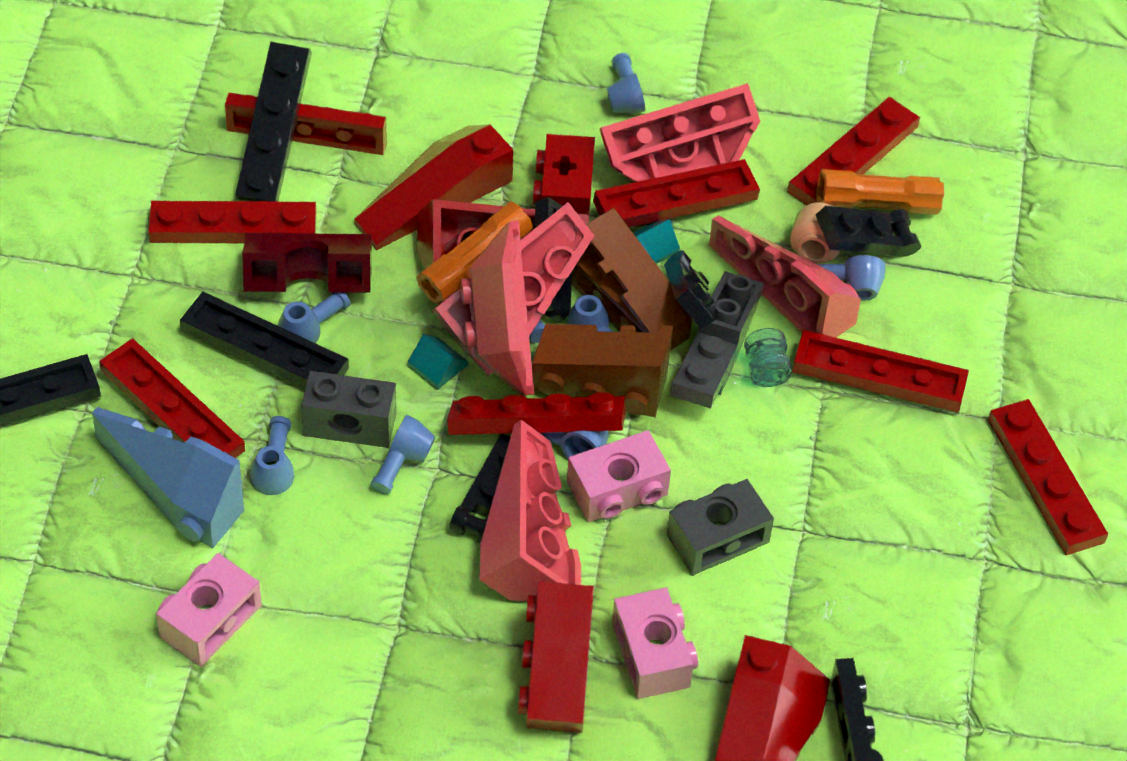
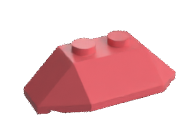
[599,83,761,182]
[460,221,534,395]

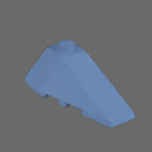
[92,407,244,548]

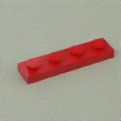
[224,92,387,155]
[787,96,920,205]
[593,159,760,227]
[148,201,317,243]
[792,330,969,413]
[99,338,245,458]
[447,392,626,435]
[988,399,1108,556]

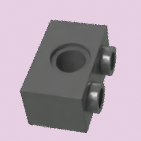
[301,371,396,448]
[667,479,774,576]

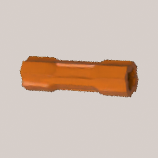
[816,169,944,215]
[416,201,533,305]

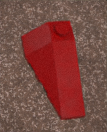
[354,124,514,250]

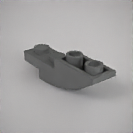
[670,271,764,409]

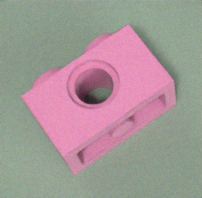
[567,430,671,523]
[156,553,262,667]
[612,587,698,699]

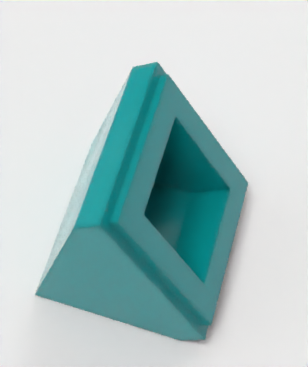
[633,219,680,264]
[408,334,468,389]

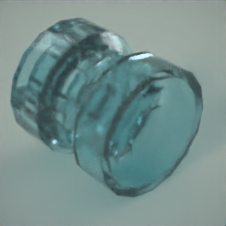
[744,328,792,387]

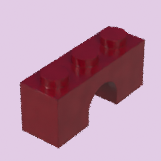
[242,233,372,293]

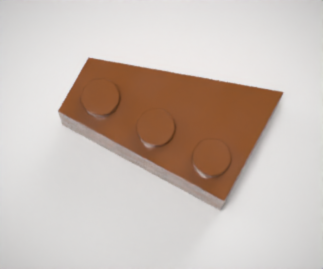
[572,208,692,351]
[532,324,673,418]

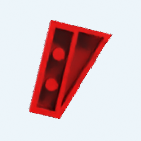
[518,581,594,733]

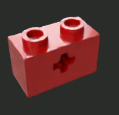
[533,134,595,215]

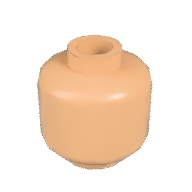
[790,203,841,263]

